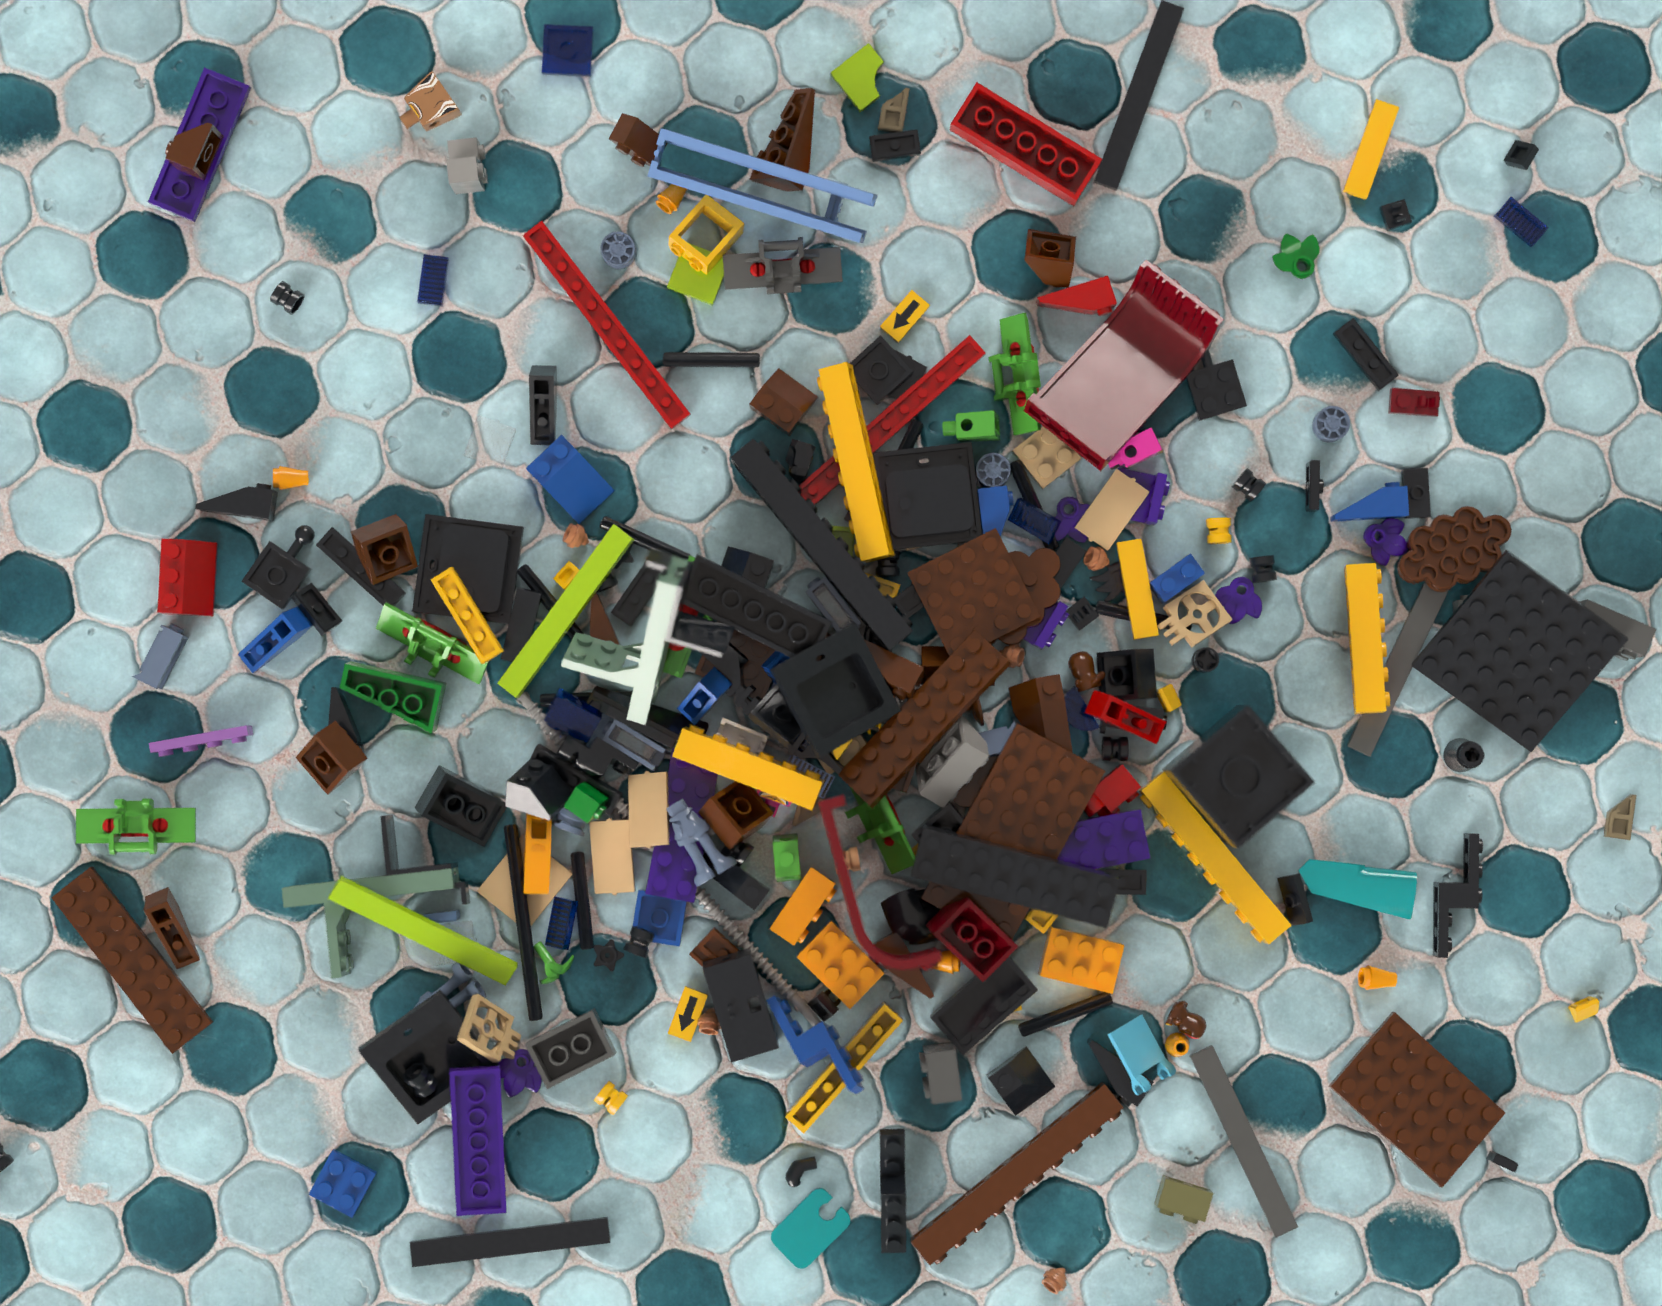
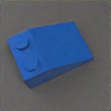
[526,434,615,525]

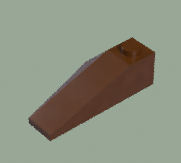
[750,88,815,191]
[1008,674,1073,753]

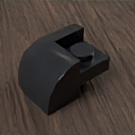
[880,888,941,945]

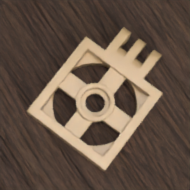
[1158,580,1232,648]
[457,994,521,1063]

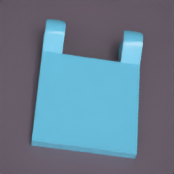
[1107,1014,1176,1095]

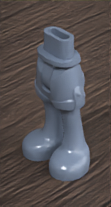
[666,799,737,887]
[407,962,486,1031]

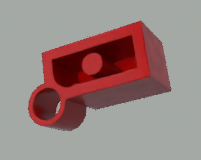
[1084,764,1141,817]

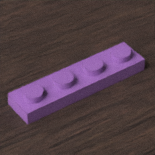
[149,725,253,757]

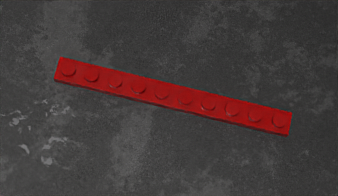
[522,221,691,430]
[799,335,986,505]

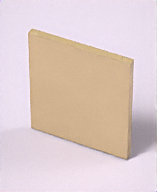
[477,834,572,926]

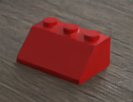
[157,538,218,616]

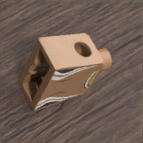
[399,71,462,131]

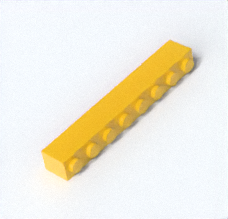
[817,362,895,563]
[1138,772,1292,944]

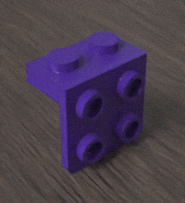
[1118,468,1170,526]
[1024,601,1069,650]

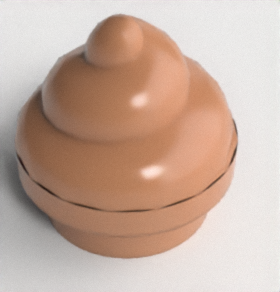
[563,524,589,548]
[1083,546,1110,571]
[999,644,1025,668]
[697,1008,721,1035]
[1042,1268,1067,1294]

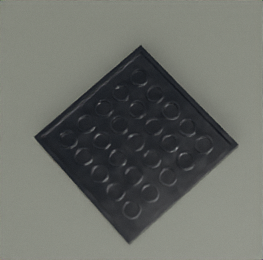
[1412,549,1628,752]

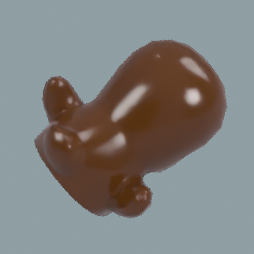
[1068,651,1105,692]
[1165,1001,1207,1039]

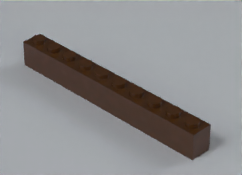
[910,1082,1124,1266]

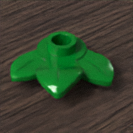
[1272,234,1319,279]

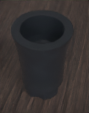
[1443,738,1485,772]

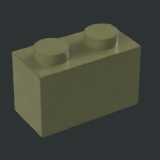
[1154,1175,1214,1224]

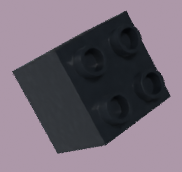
[1162,705,1315,849]

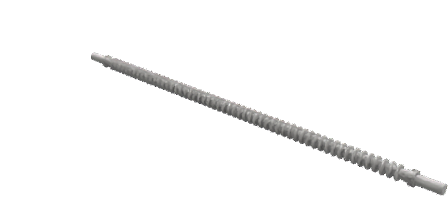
[516,691,822,1027]

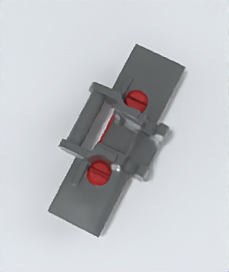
[723,237,843,295]

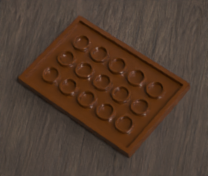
[1329,1012,1505,1188]

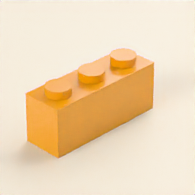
[770,866,837,946]

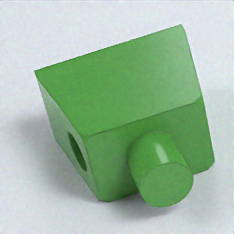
[942,410,1000,442]
[773,833,802,882]

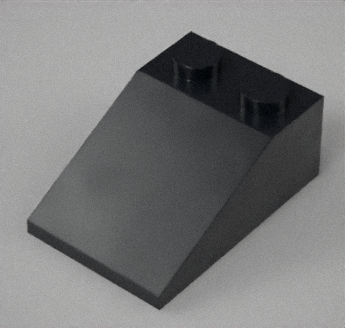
[415,765,507,847]

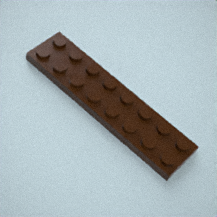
[839,630,1011,809]
[51,867,213,1054]

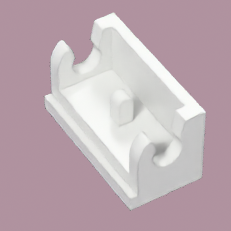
[716,717,769,755]

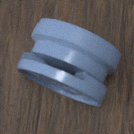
[600,231,636,269]
[1312,406,1350,443]
[975,453,1011,488]
[552,808,589,836]

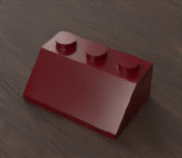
[926,897,1018,982]

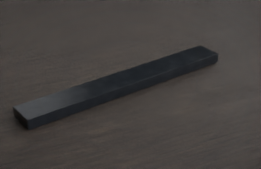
[1093,0,1184,191]
[410,1217,611,1267]

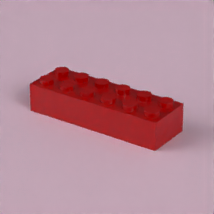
[950,82,1102,207]

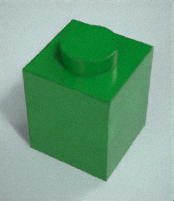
[564,781,608,824]

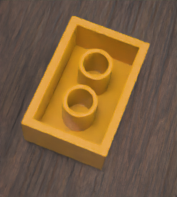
[796,920,885,1009]
[1038,926,1124,994]

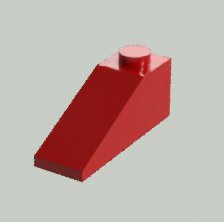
[1036,276,1117,316]
[1084,690,1166,744]

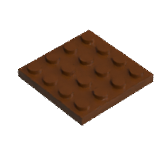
[907,528,1040,657]

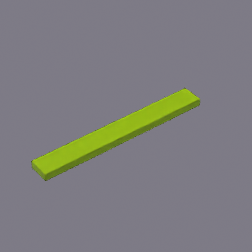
[497,524,635,698]
[328,875,518,986]

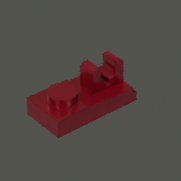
[1388,388,1440,417]

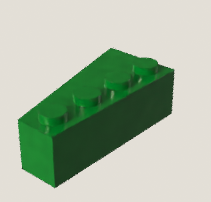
[340,661,447,734]

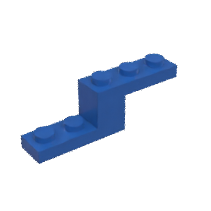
[766,995,864,1094]

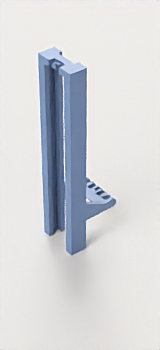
[648,128,878,243]

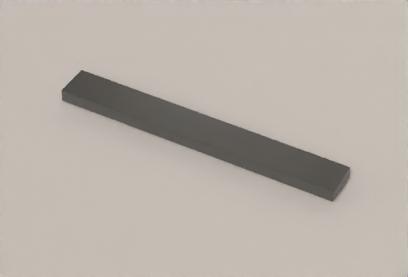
[1347,581,1448,757]
[1189,1045,1298,1238]

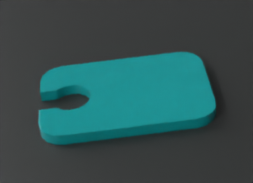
[771,1188,850,1269]

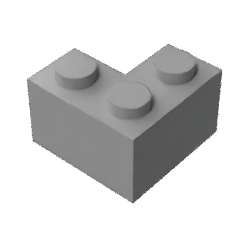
[446,137,488,194]

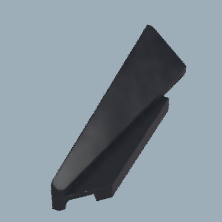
[586,686,709,748]

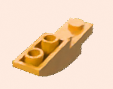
[523,813,552,894]

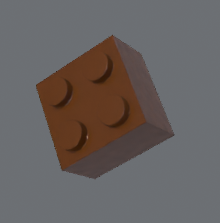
[698,781,774,850]

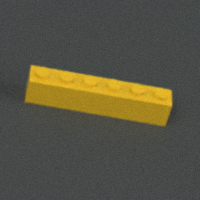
[1344,563,1390,714]
[672,725,825,810]
[785,1002,903,1133]

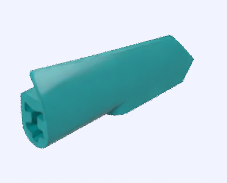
[1298,859,1417,919]

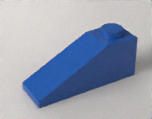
[1330,482,1409,522]
[977,485,1014,537]
[238,606,313,674]

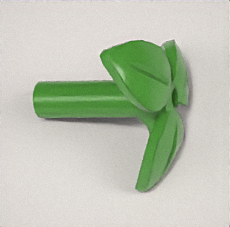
[533,941,574,984]

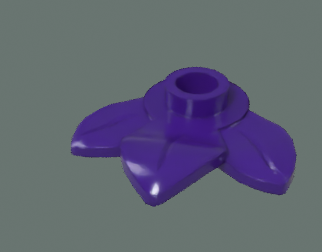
[1051,497,1090,543]
[1363,518,1408,566]
[1215,577,1262,624]
[498,1049,542,1097]

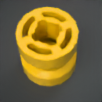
[1206,517,1232,544]
[594,1081,628,1115]

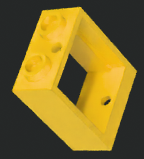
[668,195,744,275]

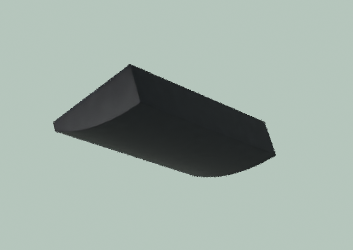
[930,956,1038,1055]

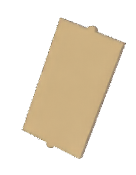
[1075,468,1149,551]
[628,771,669,849]
[589,818,635,895]

